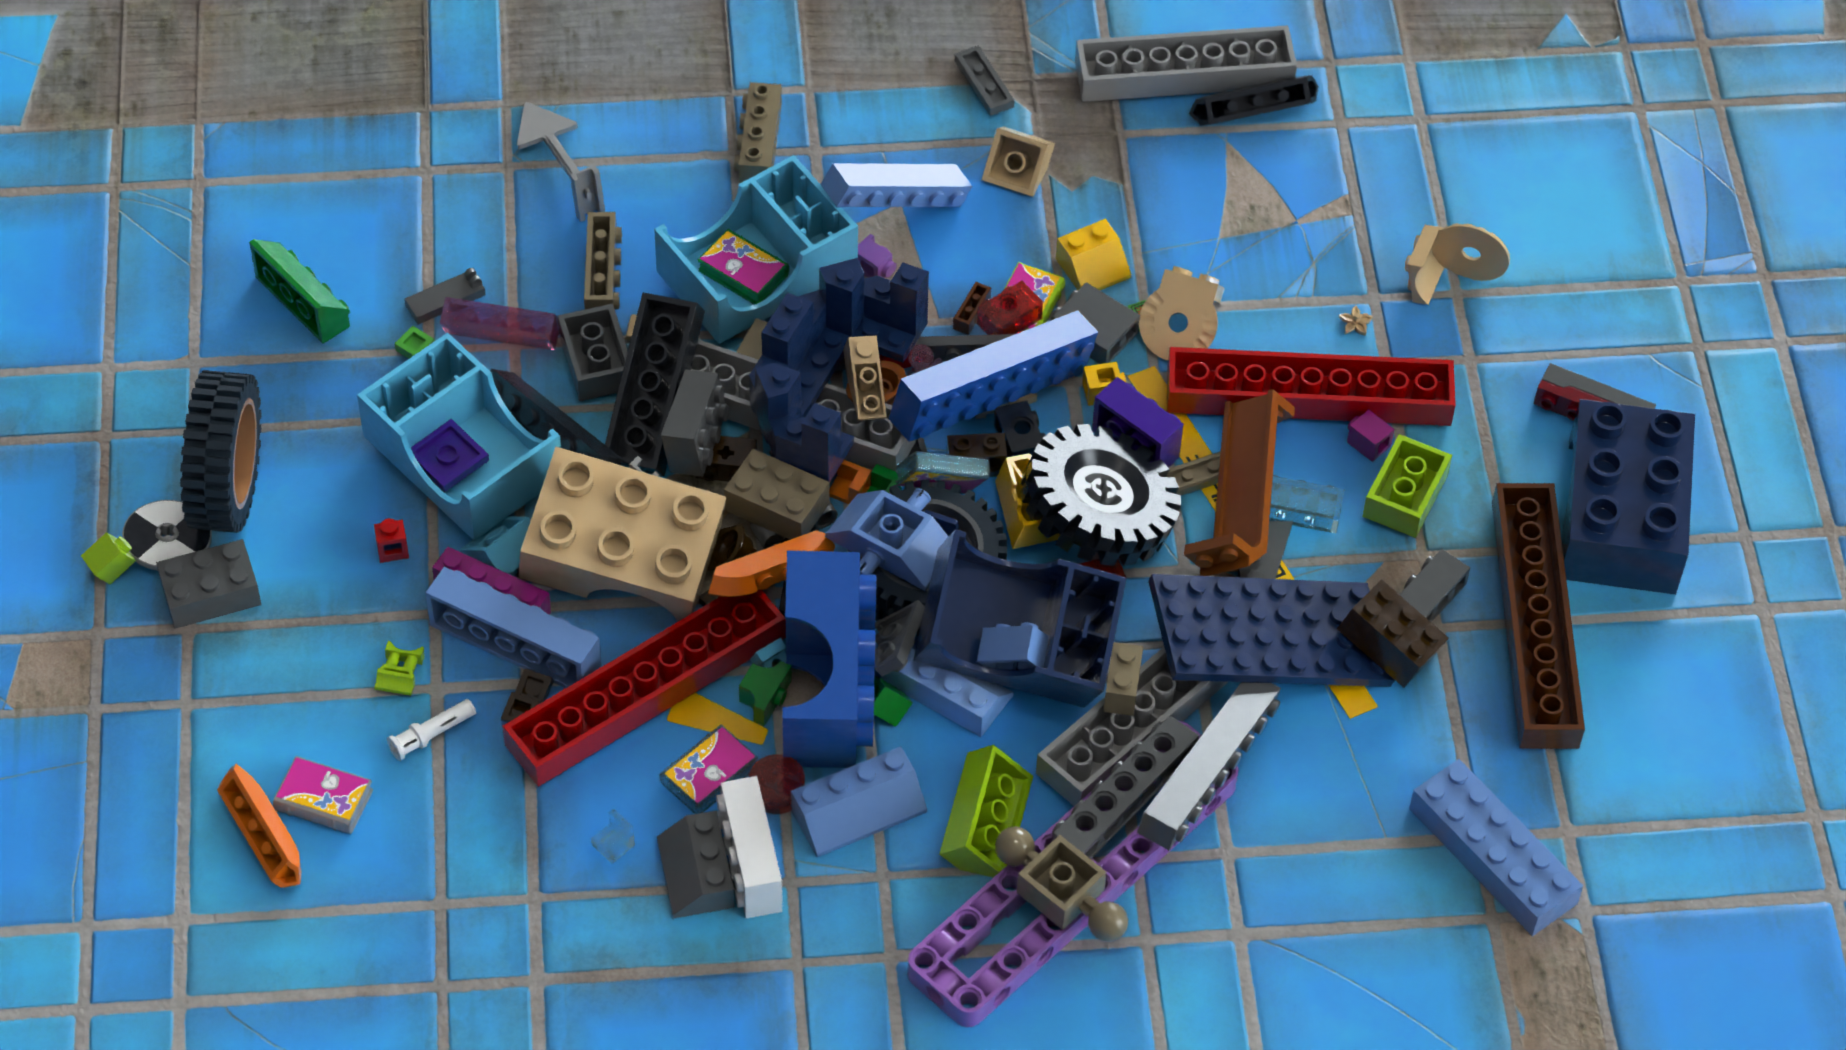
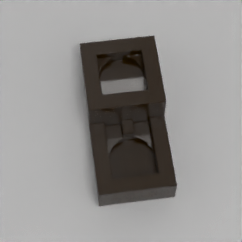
[501,669,554,723]

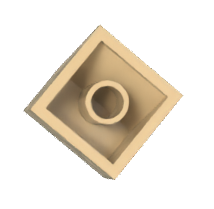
[982,127,1055,197]

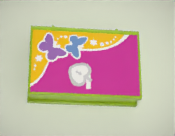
[989,262,1066,334]

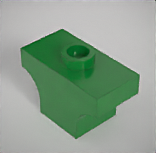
[739,661,792,727]

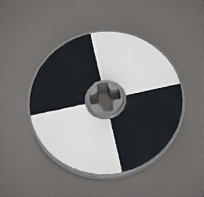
[122,500,212,571]

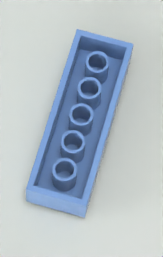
[425,567,602,688]
[1409,759,1583,936]

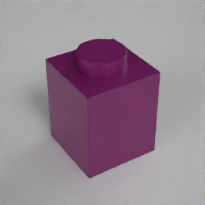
[1347,409,1395,462]

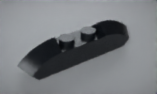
[1189,75,1319,126]

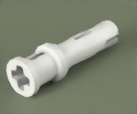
[387,699,476,761]

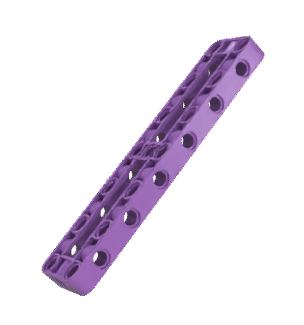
[908,720,1238,1027]

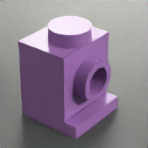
[858,234,896,278]

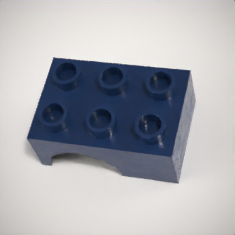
[1562,399,1695,595]
[913,529,1127,708]

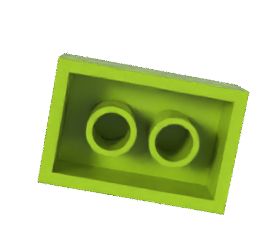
[1362,434,1453,538]

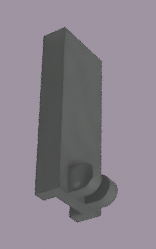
[404,268,486,324]

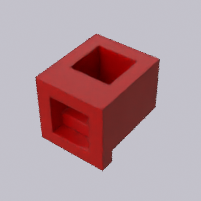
[374,518,409,563]

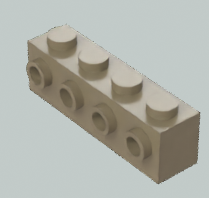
[734,82,782,183]
[584,212,622,309]

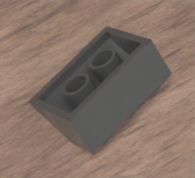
[657,810,734,919]

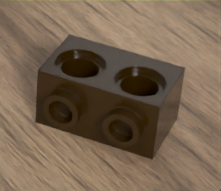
[946,433,1007,478]

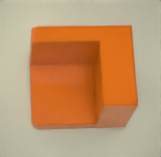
[829,460,871,504]

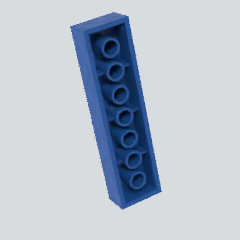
[889,310,1098,442]

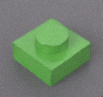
[394,326,435,359]

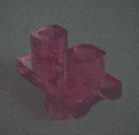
[907,344,942,376]

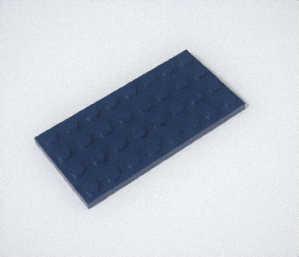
[1148,574,1395,687]

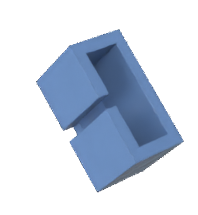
[977,622,1049,670]

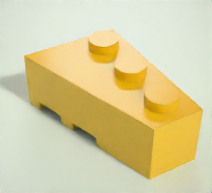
[995,453,1060,549]

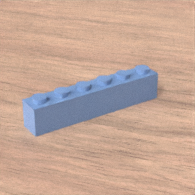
[821,163,973,207]

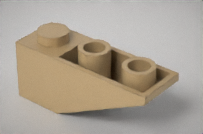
[843,335,887,421]

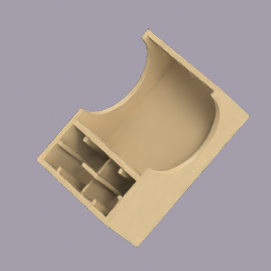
[519,447,727,622]

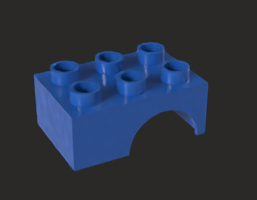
[782,551,876,768]

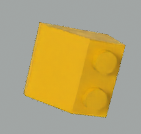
[1056,218,1131,290]

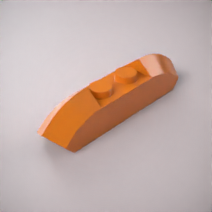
[708,530,836,597]
[217,764,301,888]

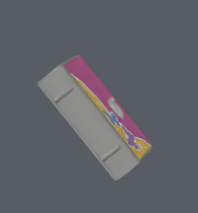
[273,756,373,834]

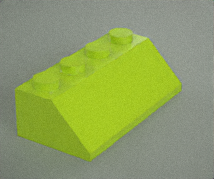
[939,744,1034,878]

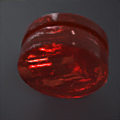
[749,754,805,814]

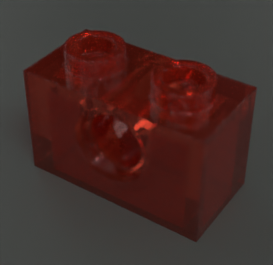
[977,280,1043,335]

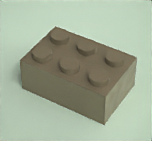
[724,449,830,539]

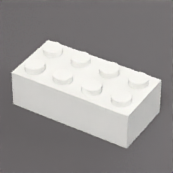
[716,776,782,919]

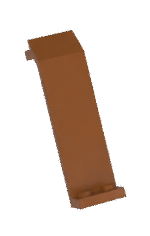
[1184,389,1295,576]

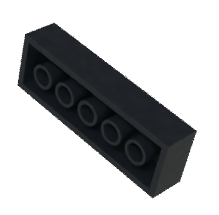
[605,292,705,476]

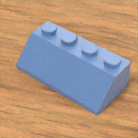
[791,746,927,857]

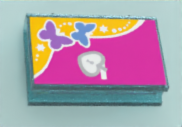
[895,451,990,494]
[659,724,758,814]

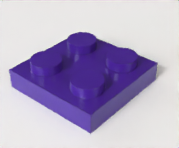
[411,419,489,493]

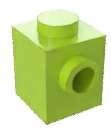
[81,532,136,585]

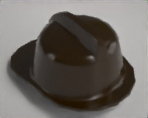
[707,524,758,571]

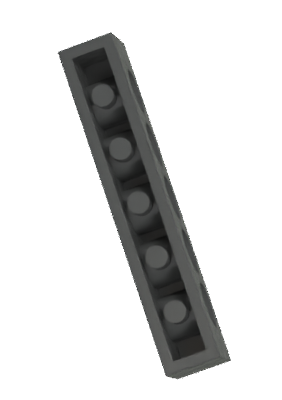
[1052,715,1199,859]

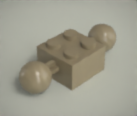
[995,826,1128,942]

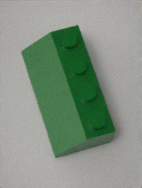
[249,239,350,344]

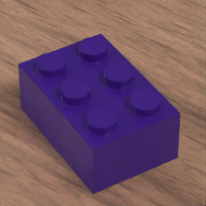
[1092,377,1184,468]

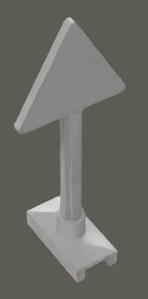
[517,102,605,222]

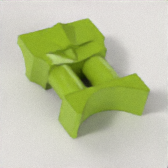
[374,641,425,696]

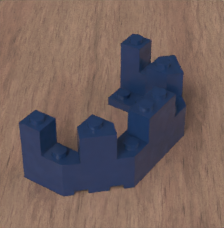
[749,258,929,482]

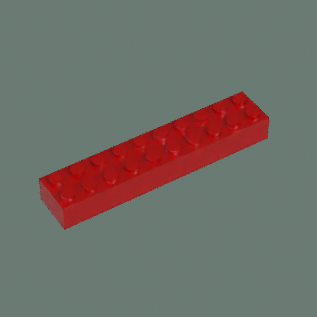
[1167,347,1456,426]
[502,589,786,787]

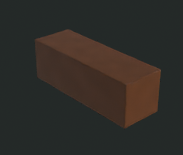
[953,282,991,335]

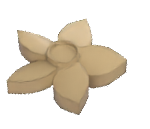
[1339,306,1373,335]

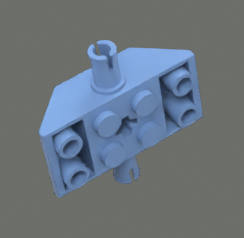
[825,488,949,591]

